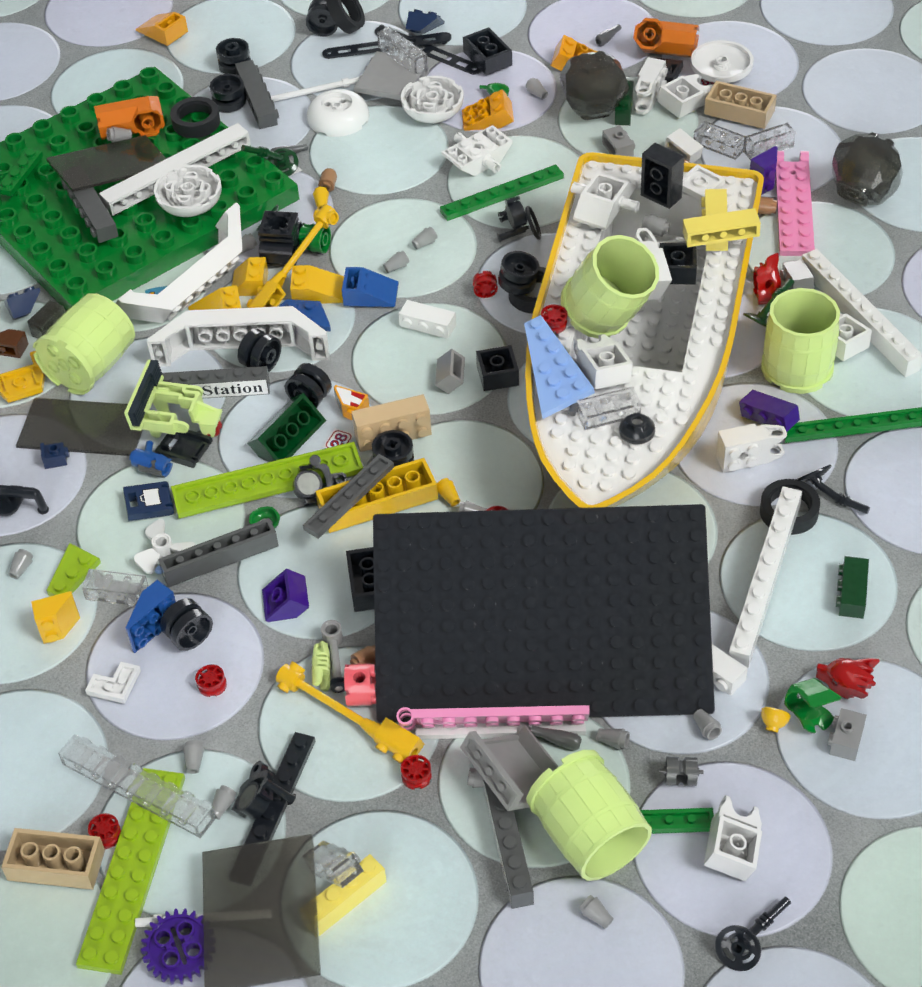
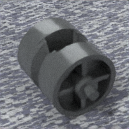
[659,756,704,786]

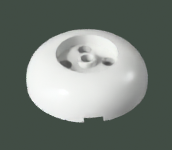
[401,76,464,123]
[307,89,369,137]
[154,165,222,217]

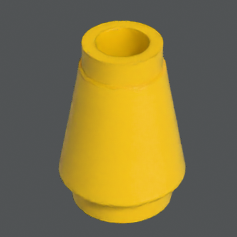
[313,187,329,210]
[437,478,461,507]

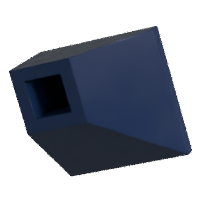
[406,9,445,34]
[4,286,40,320]

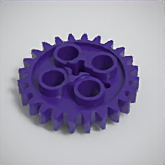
[141,908,217,985]

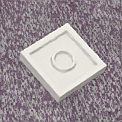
[682,164,725,201]

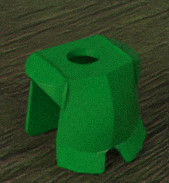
[784,678,841,734]

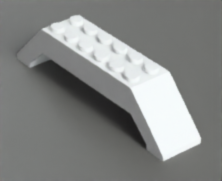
[116,202,242,323]
[147,306,330,367]

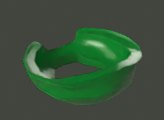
[249,506,280,529]

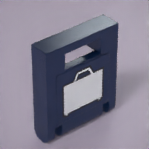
[123,481,174,521]

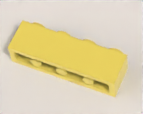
[701,189,728,251]
[683,208,761,247]
[300,854,387,938]

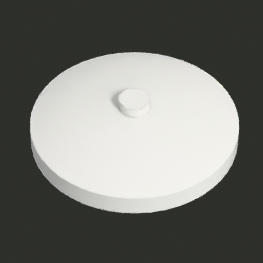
[691,40,754,83]

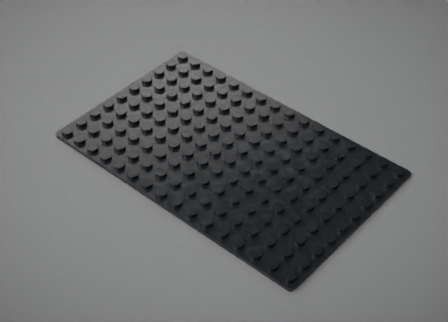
[373,504,715,723]

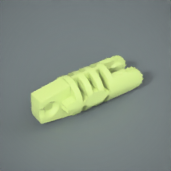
[312,641,330,692]

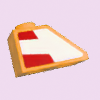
[334,385,369,420]

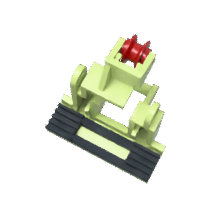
[124,360,223,438]

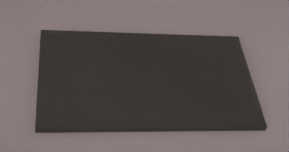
[47,135,167,192]
[16,398,143,456]

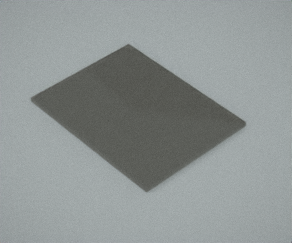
[202,834,321,987]

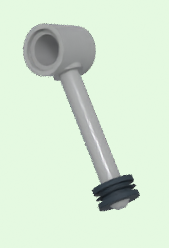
[321,620,345,693]

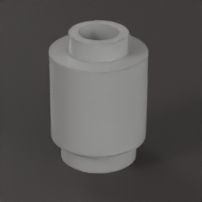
[642,215,670,237]

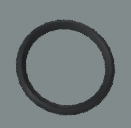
[525,206,541,240]

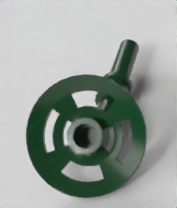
[241,145,299,176]
[743,278,794,327]

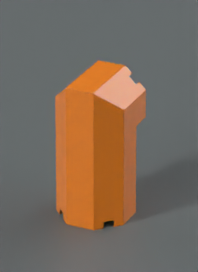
[633,18,699,58]
[94,96,165,140]

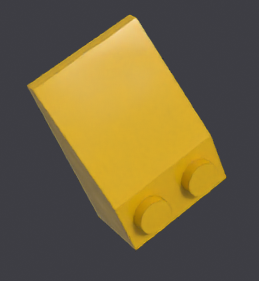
[290,265,344,304]
[188,285,241,310]

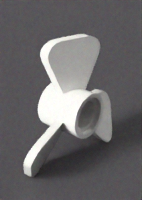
[134,519,195,574]

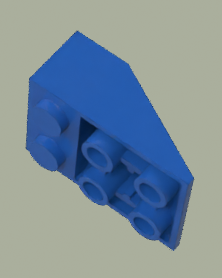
[342,267,399,307]
[125,580,176,653]

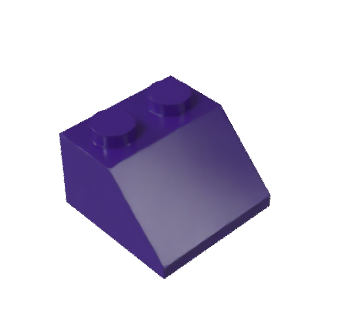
[750,146,778,195]
[262,568,309,622]

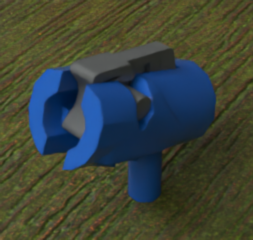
[129,441,173,477]

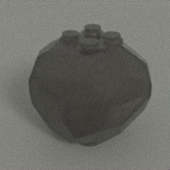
[560,51,629,120]
[832,132,903,207]

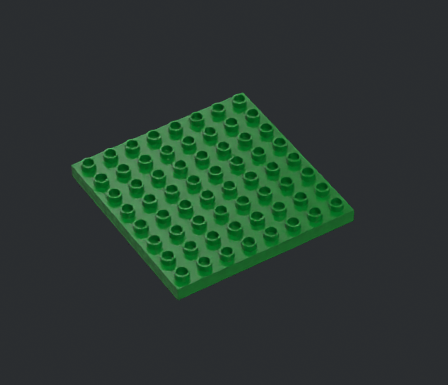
[0,66,300,311]

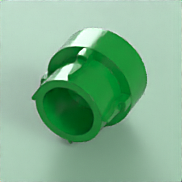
[299,223,331,254]

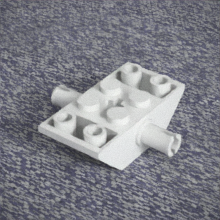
[441,125,512,176]
[571,172,640,230]

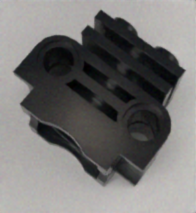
[258,211,302,266]

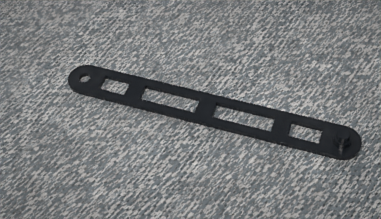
[375,24,481,75]
[322,32,452,59]

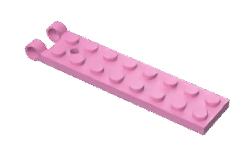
[776,151,815,256]
[396,705,589,731]

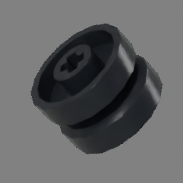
[306,0,338,37]
[216,38,251,75]
[209,74,246,112]
[498,251,540,295]
[237,329,282,372]
[284,363,332,408]
[372,430,414,467]
[160,598,213,651]

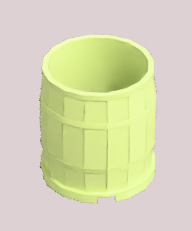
[561,235,659,339]
[761,288,840,394]
[33,293,135,395]
[526,750,652,881]

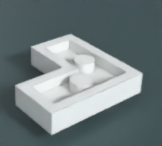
[85,662,141,704]

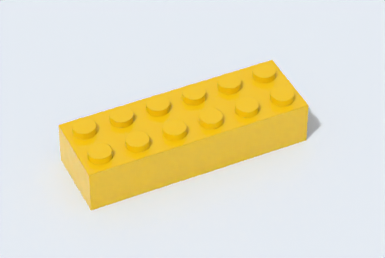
[315,458,438,533]

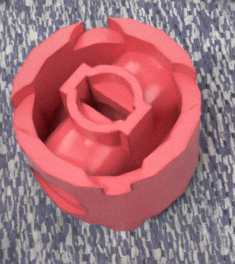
[344,663,376,707]

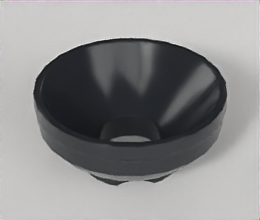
[619,413,655,444]

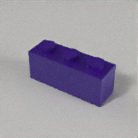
[739,389,800,432]

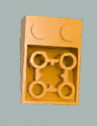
[136,12,188,46]
[551,35,604,75]
[462,89,514,131]

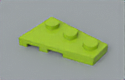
[46,543,101,596]

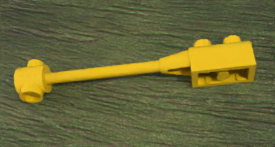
[247,204,339,308]
[276,661,425,764]

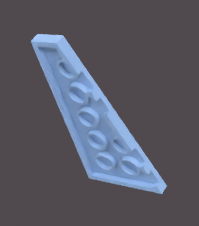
[524,315,595,419]

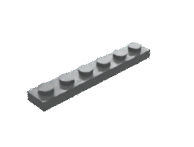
[303,454,394,539]

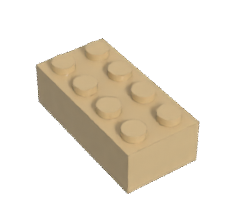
[704,81,777,129]
[351,394,432,452]
[1,828,105,890]

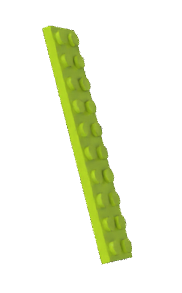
[171,442,363,519]
[76,768,185,975]

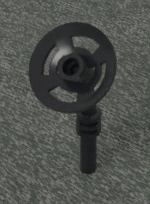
[795,464,870,514]
[715,896,791,971]

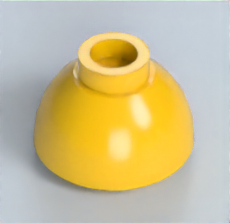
[761,707,791,733]

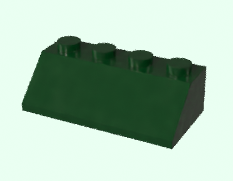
[247,393,327,462]

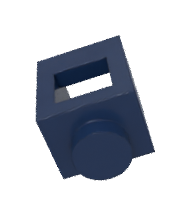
[40,442,70,469]

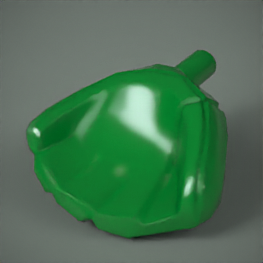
[479,83,509,96]

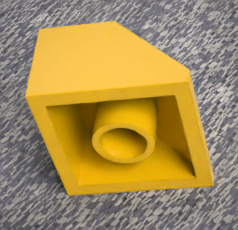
[232,257,268,296]
[31,591,80,644]

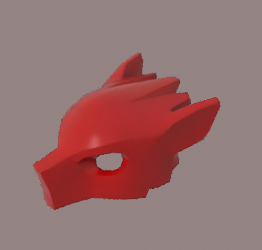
[753,253,782,305]
[816,658,880,699]

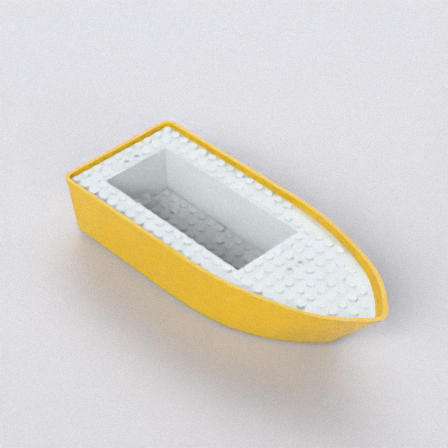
[525,152,764,508]

